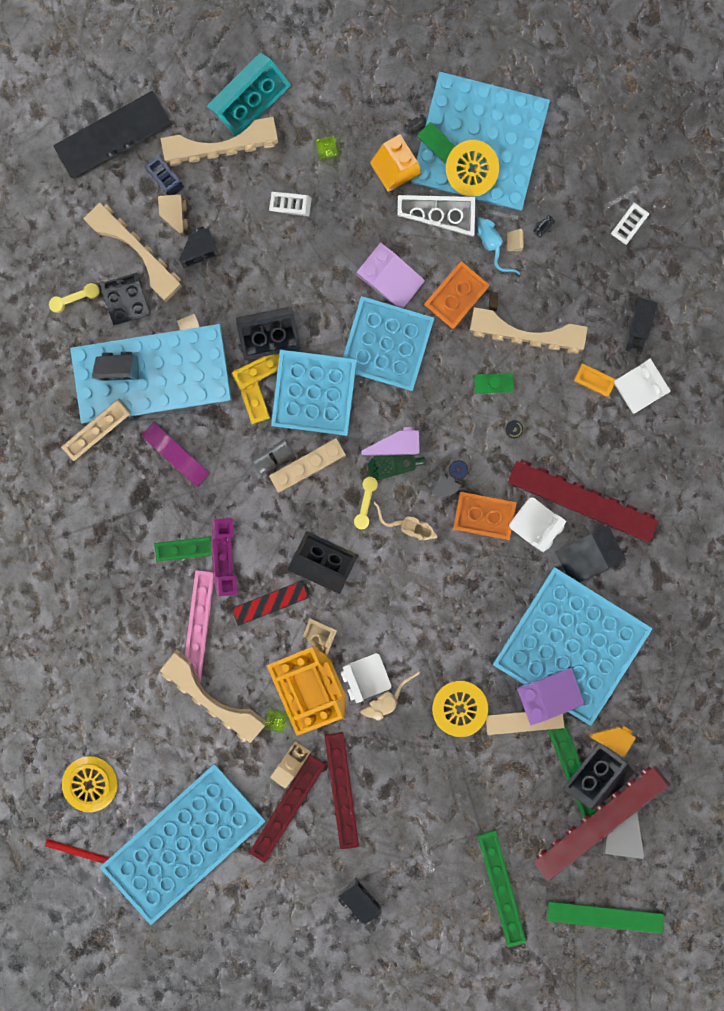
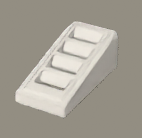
[269,192,312,216]
[611,202,649,245]

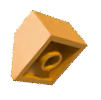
[370,134,421,192]

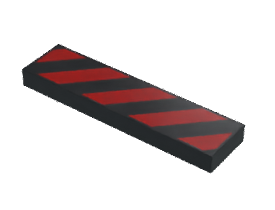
[231,580,309,626]

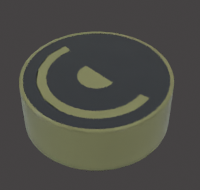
[504,420,524,439]

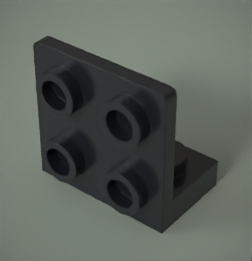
[101,273,150,325]

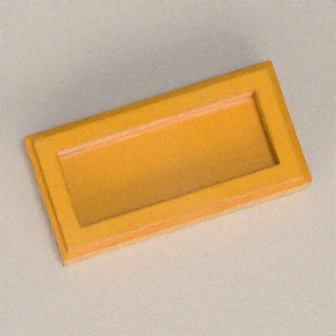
[574,363,617,397]

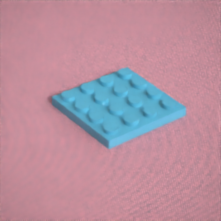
[343,296,434,392]
[271,350,357,436]

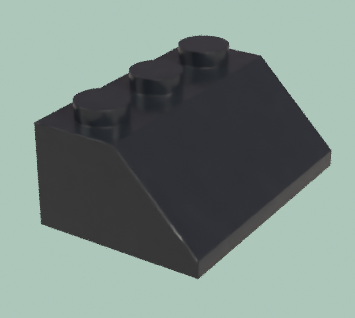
[236,306,301,360]
[288,531,358,594]

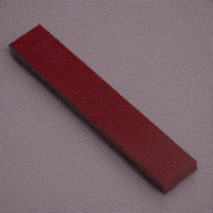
[324,732,359,850]
[249,754,326,863]

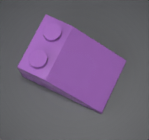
[517,668,584,726]

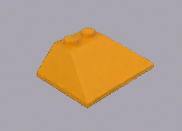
[267,646,346,736]

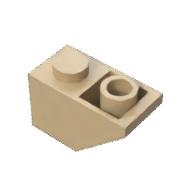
[158,195,188,236]
[270,741,311,789]

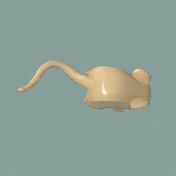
[374,502,438,540]
[360,672,420,721]

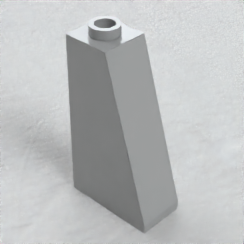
[603,781,644,859]

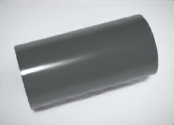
[252,439,294,476]

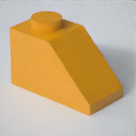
[589,726,636,757]

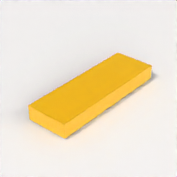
[231,353,280,390]
[234,367,270,425]

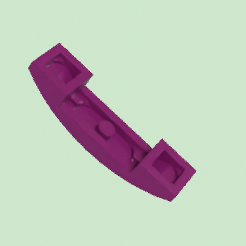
[141,422,210,487]
[211,518,237,596]

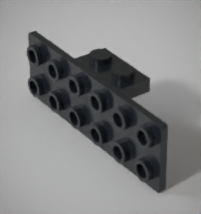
[53,91,171,179]

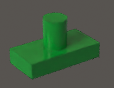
[474,373,514,394]

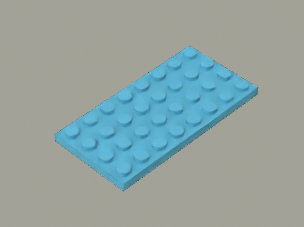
[70,324,232,424]
[99,763,266,925]

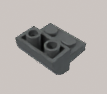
[429,464,461,498]

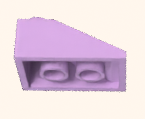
[357,242,425,308]

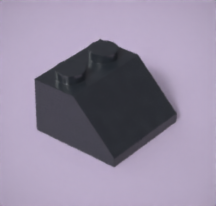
[179,227,219,268]
[92,352,139,381]
[338,878,382,925]

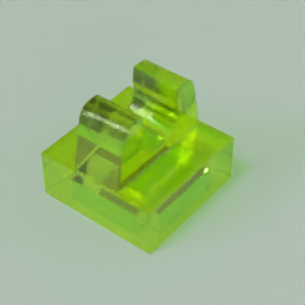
[315,136,338,160]
[265,710,287,733]

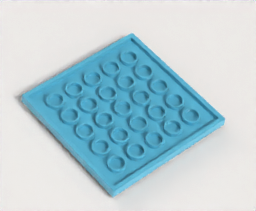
[411,72,550,211]
[493,567,653,726]

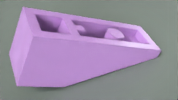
[362,427,419,456]

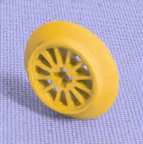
[446,140,499,196]
[432,681,488,737]
[62,756,117,812]

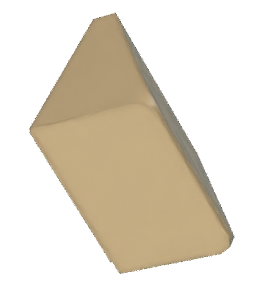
[507,229,524,251]
[177,314,200,330]

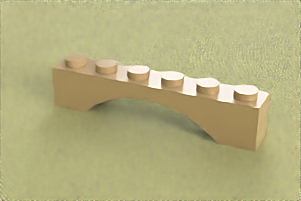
[160,117,278,166]
[83,202,182,302]
[469,307,588,354]
[160,649,266,743]

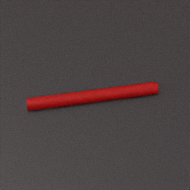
[45,839,110,864]

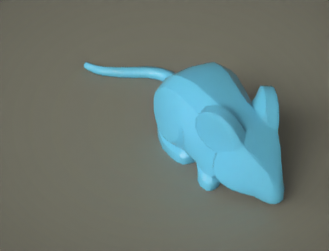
[476,217,520,275]

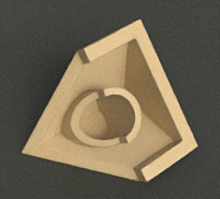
[303,619,337,656]

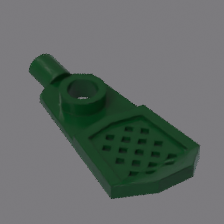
[367,455,425,481]

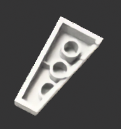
[397,195,475,237]

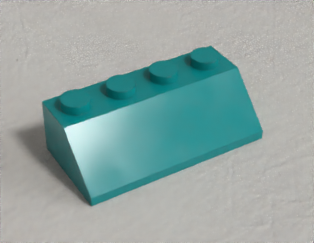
[207,52,291,136]

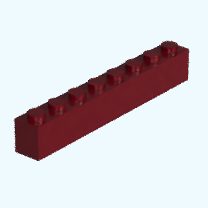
[507,459,659,542]
[534,766,671,881]

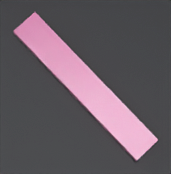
[185,570,214,684]

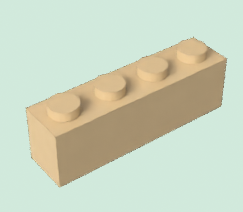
[269,439,346,493]

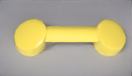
[49,283,101,313]
[354,477,378,529]

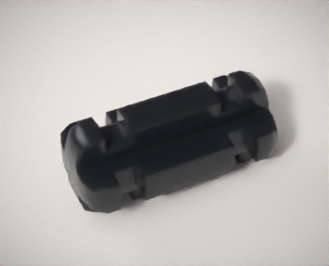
[404,114,427,134]
[533,215,555,237]

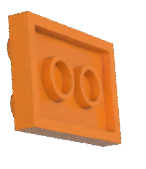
[424,261,490,330]
[453,492,517,540]

